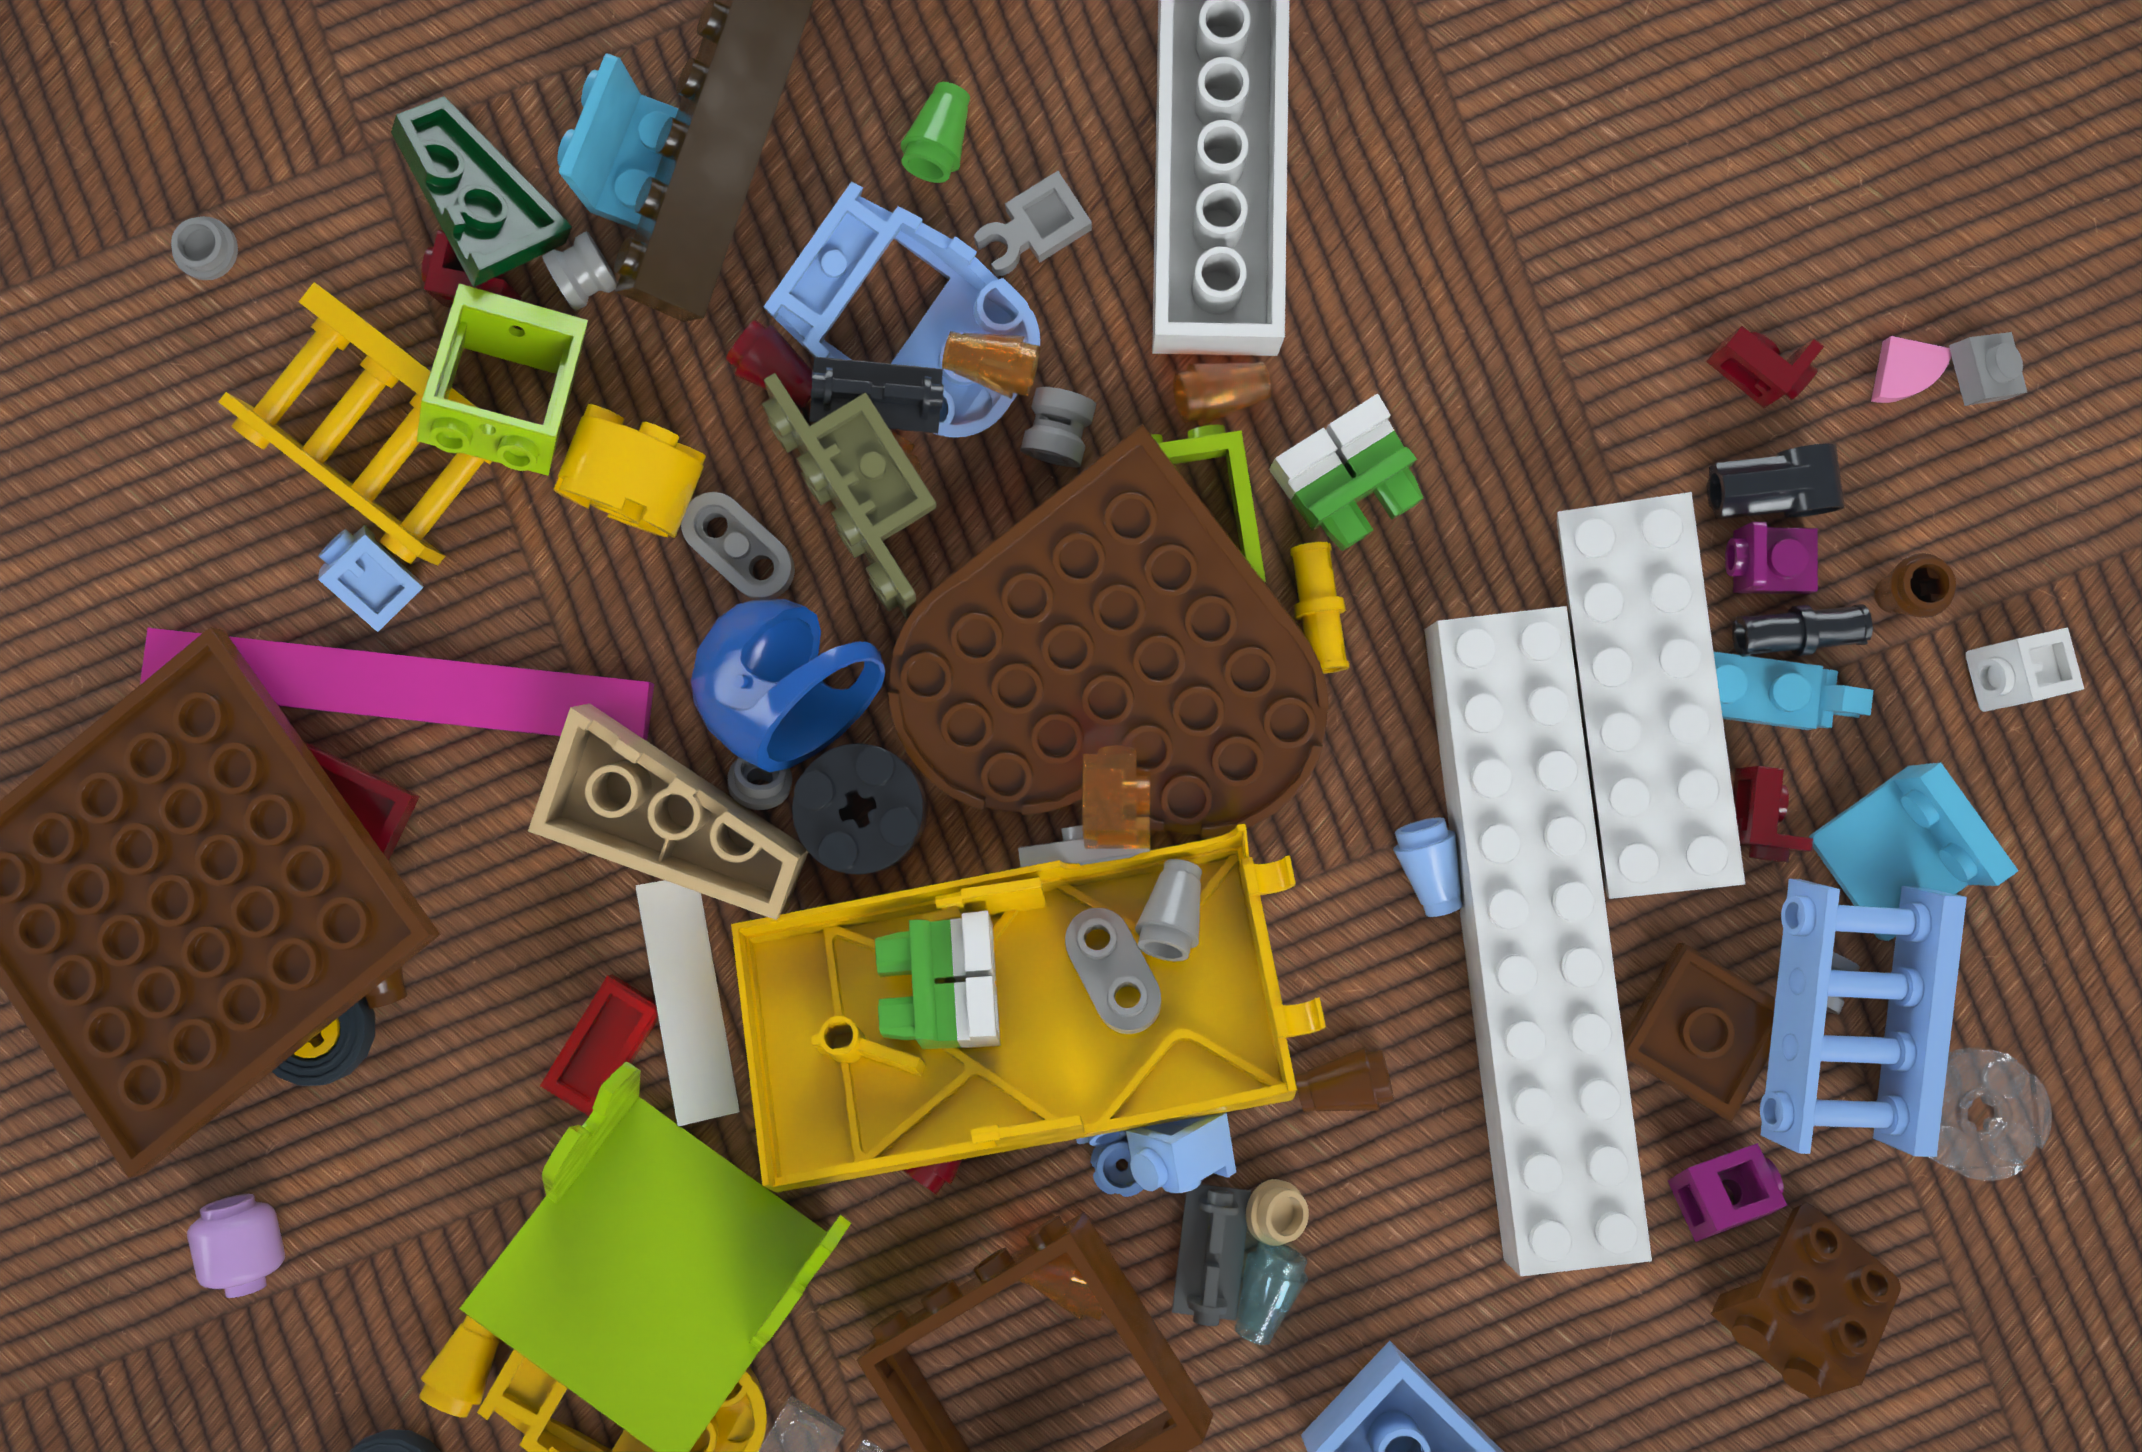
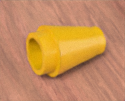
[419,1316,499,1418]

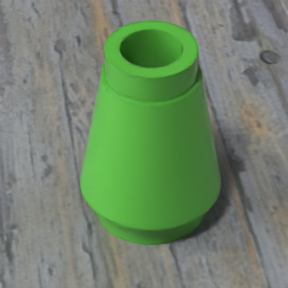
[901,82,970,183]

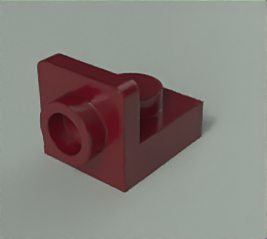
[421,229,522,308]
[1706,326,1824,408]
[1733,766,1813,863]

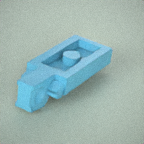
[1714,652,1873,730]

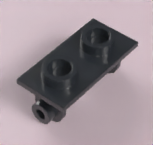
[810,357,944,434]

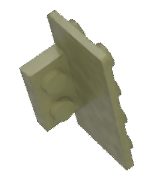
[762,373,936,620]

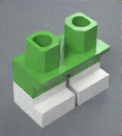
[1269,394,1423,551]
[875,910,1001,1049]

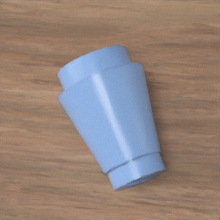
[1393,817,1463,917]

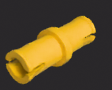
[1290,542,1349,674]

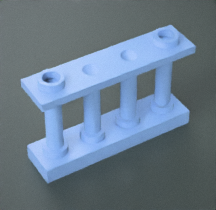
[1760,879,1967,1157]

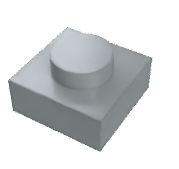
[1949,332,2027,406]

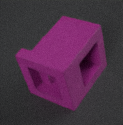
[1668,1143,1787,1242]

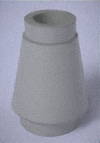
[1135,859,1202,961]

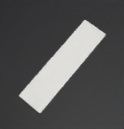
[635,880,740,1126]

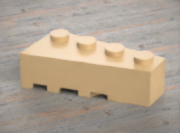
[528,703,808,920]

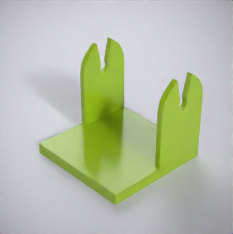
[459,1062,851,1452]

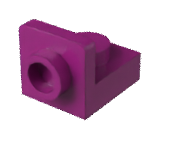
[1725,522,1818,594]

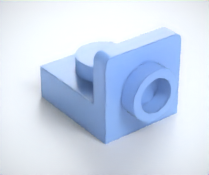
[318,525,423,632]

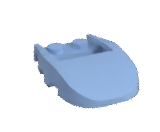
[764,181,1040,437]

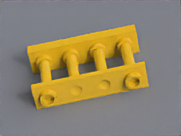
[218,282,493,566]

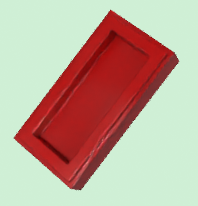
[540,974,659,1116]

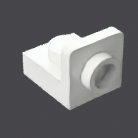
[1966,628,2084,712]

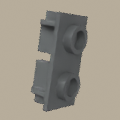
[1172,1184,1251,1326]

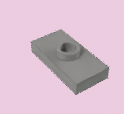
[1018,823,1150,868]

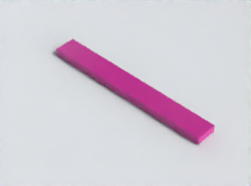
[140,628,654,741]

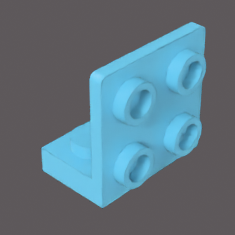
[557,53,678,230]
[1809,762,2019,941]

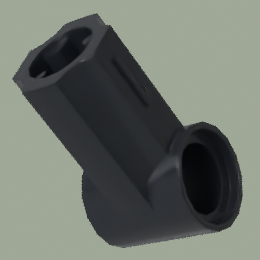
[1706,443,1845,520]

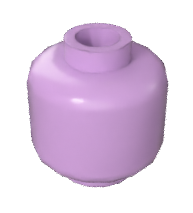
[187,1194,285,1298]

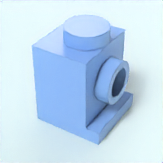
[1126,1112,1236,1193]

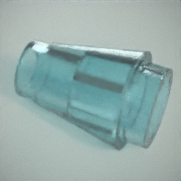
[1234,1241,1308,1345]

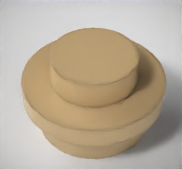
[1246,1179,1309,1246]

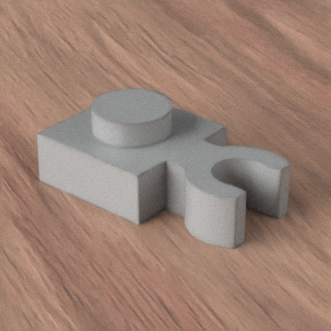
[974,171,1092,277]

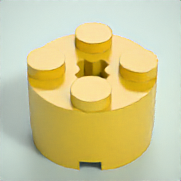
[553,404,706,538]

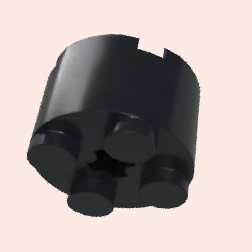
[792,744,929,874]

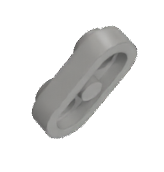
[681,492,795,600]
[1065,908,1161,1034]

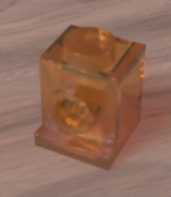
[1082,745,1150,849]

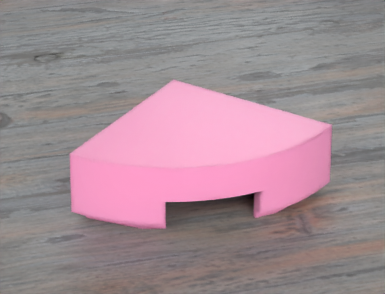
[1871,336,1951,403]

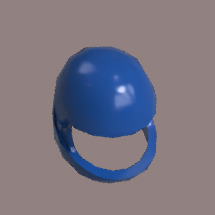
[691,599,885,772]

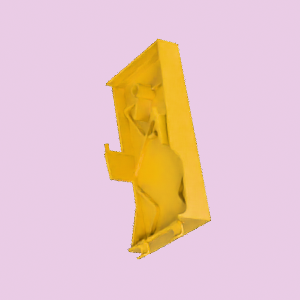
[731,824,1326,1192]

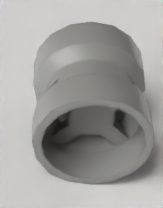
[1020,387,1096,467]

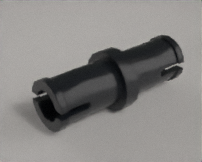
[1732,604,1873,657]

